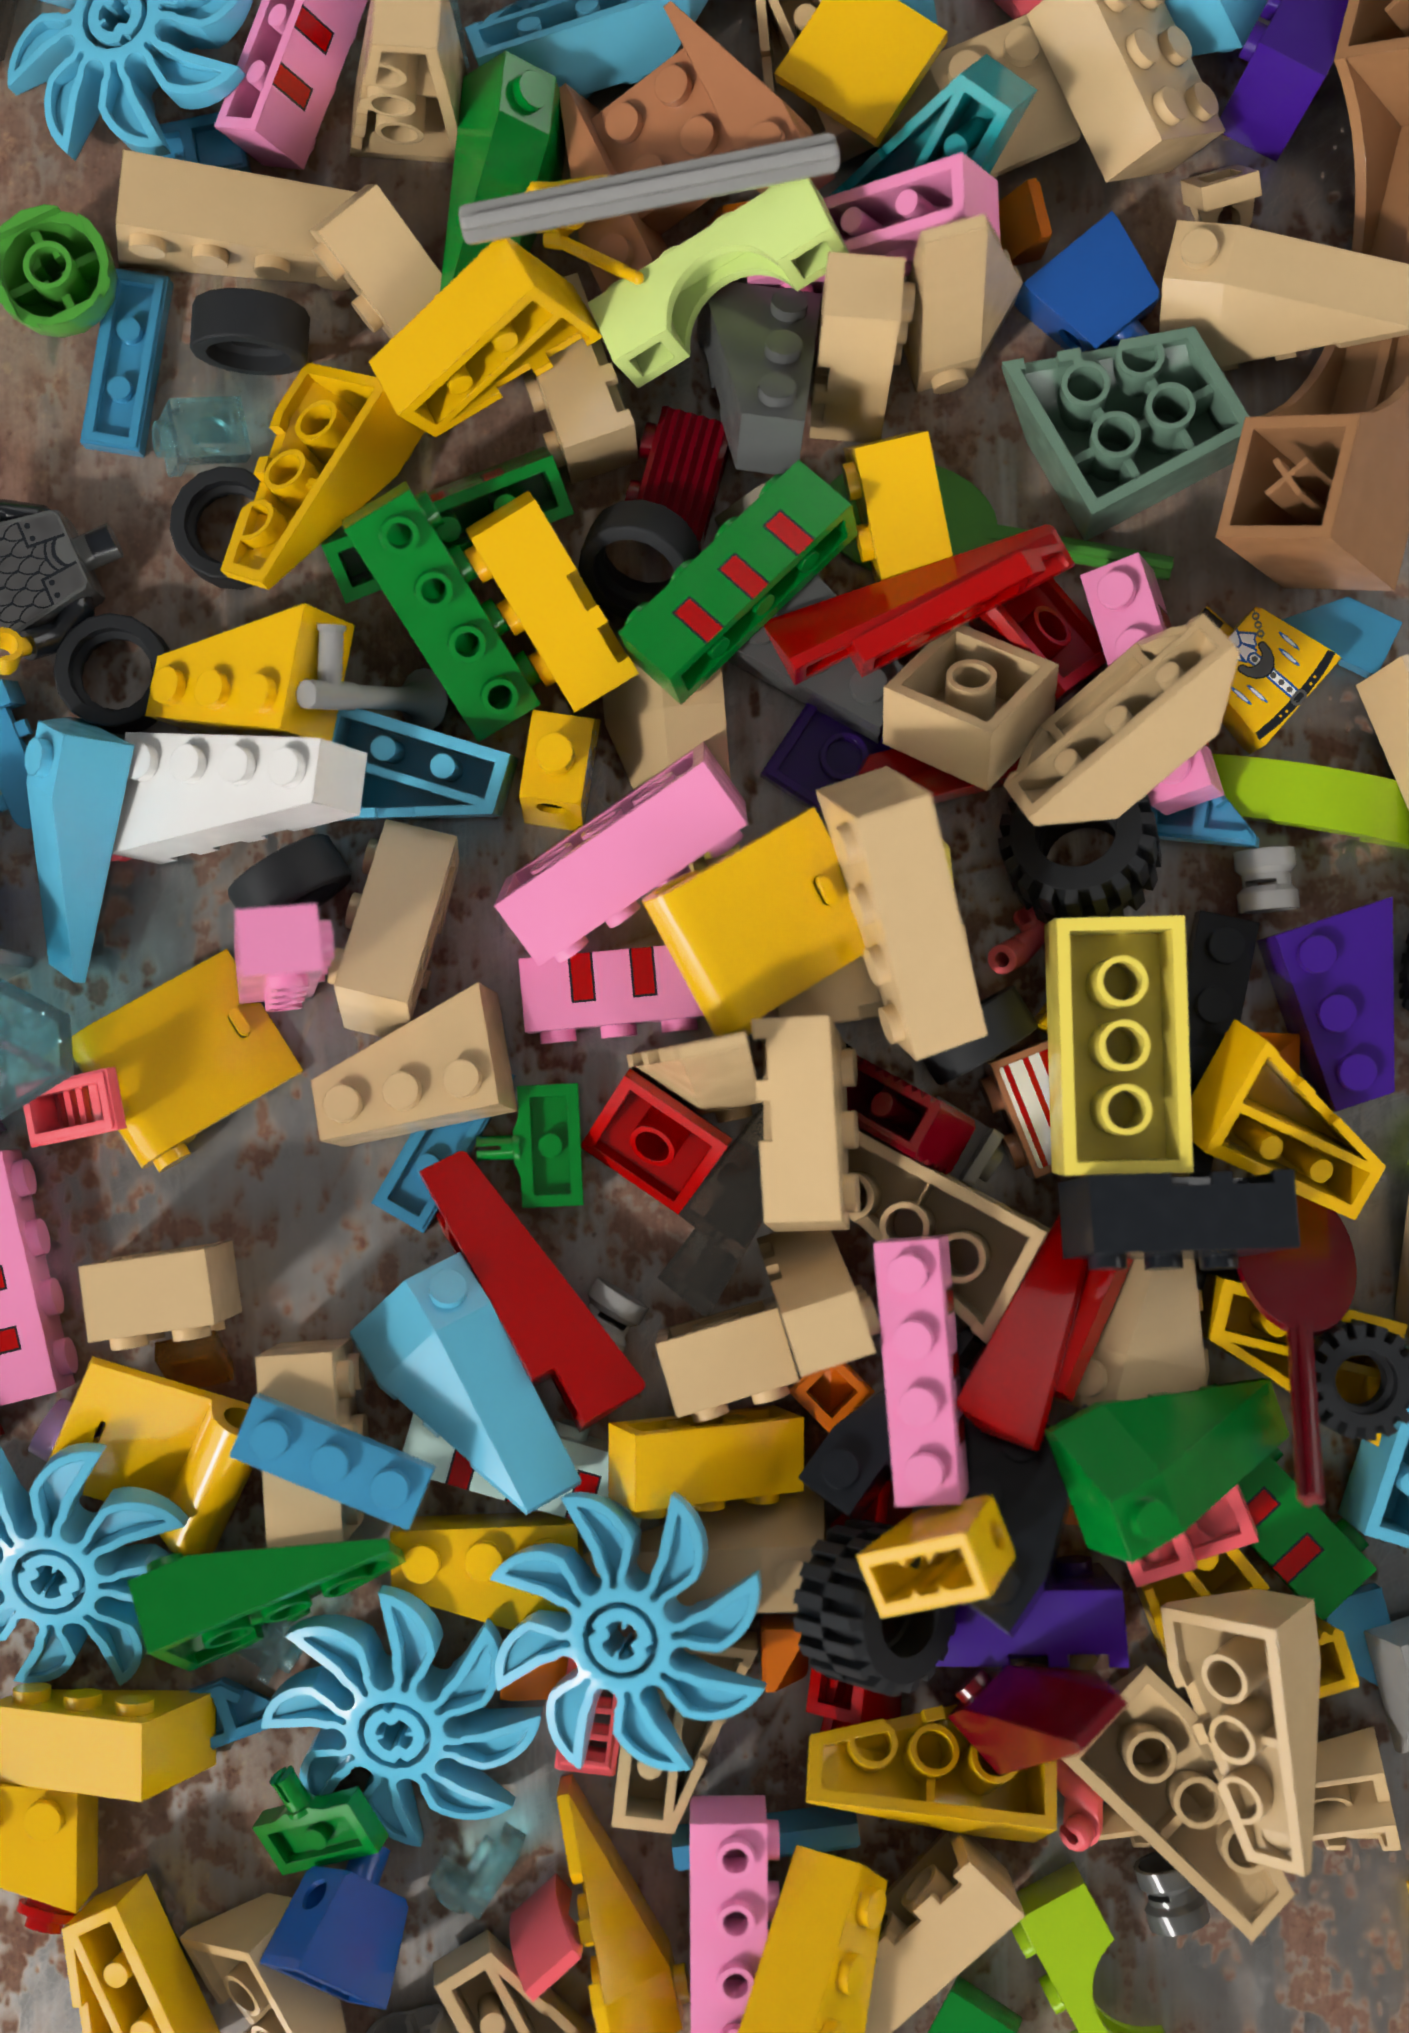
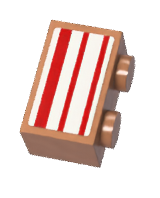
[979,1038,1052,1179]

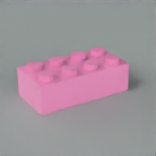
[494,742,748,966]

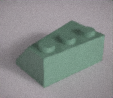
[1001,326,1250,541]

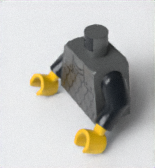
[0,499,124,676]

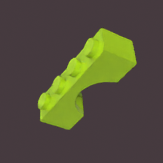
[1011,1861,1165,2033]

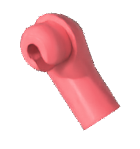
[987,907,1045,975]
[1057,1759,1103,1852]

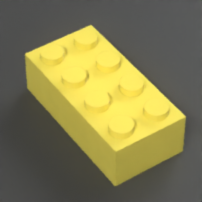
[1044,915,1193,1176]

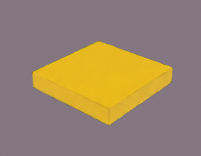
[774,0,948,147]

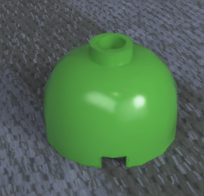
[0,204,118,338]

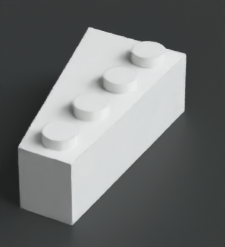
[112,732,368,865]

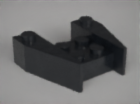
[798,1326,1088,1638]

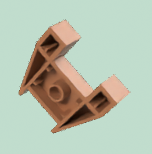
[559,1,836,293]

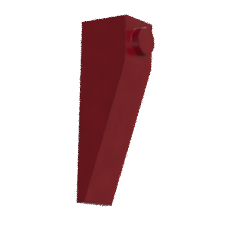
[947,1665,1128,1775]

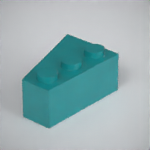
[829,54,1037,196]

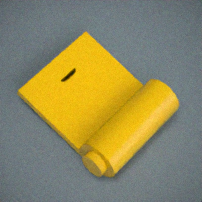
[642,807,866,1036]
[65,949,303,1173]
[47,1356,253,1556]

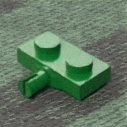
[476,1083,584,1208]
[252,1765,389,1875]

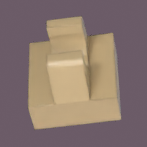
[1180,164,1262,227]

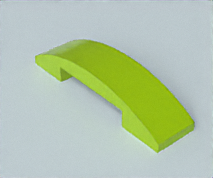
[1212,754,1409,849]

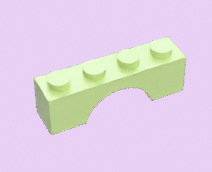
[588,178,849,388]

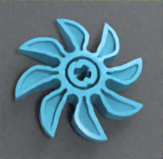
[8,0,253,161]
[0,1443,189,1686]
[490,1491,767,1772]
[261,1585,543,1847]

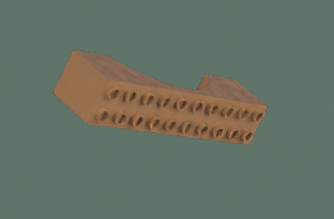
[1216,0,1409,591]

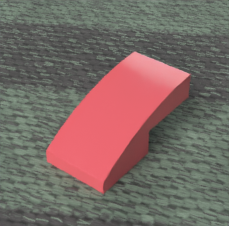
[1126,1483,1259,1588]
[509,1873,584,2002]

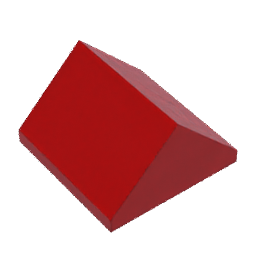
[968,578,1107,705]
[581,1068,733,1215]

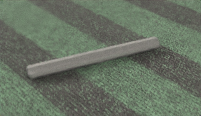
[458,133,840,245]

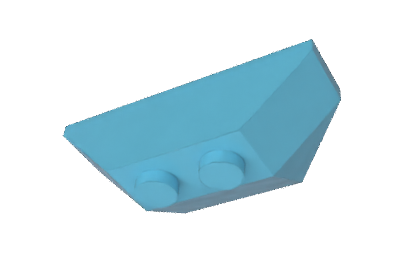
[464,0,708,99]

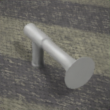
[296,624,449,730]

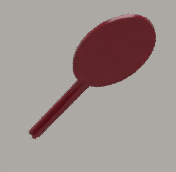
[1237,1194,1357,1507]

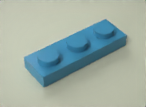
[229,1393,436,1530]

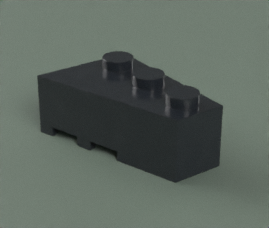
[1058,1169,1301,1271]

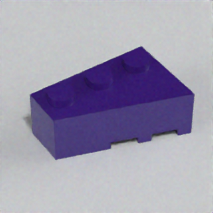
[1220,0,1348,162]
[1257,896,1395,1112]
[936,1555,1130,1668]

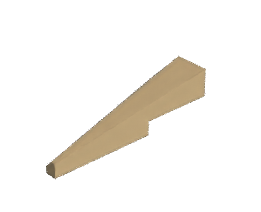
[1098,1726,1402,1851]

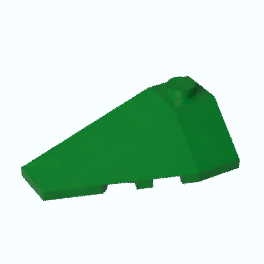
[440,50,566,291]
[1045,1378,1290,1563]
[128,1538,406,1671]

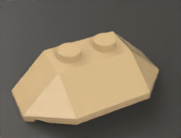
[878,15,1082,178]
[1003,613,1240,826]

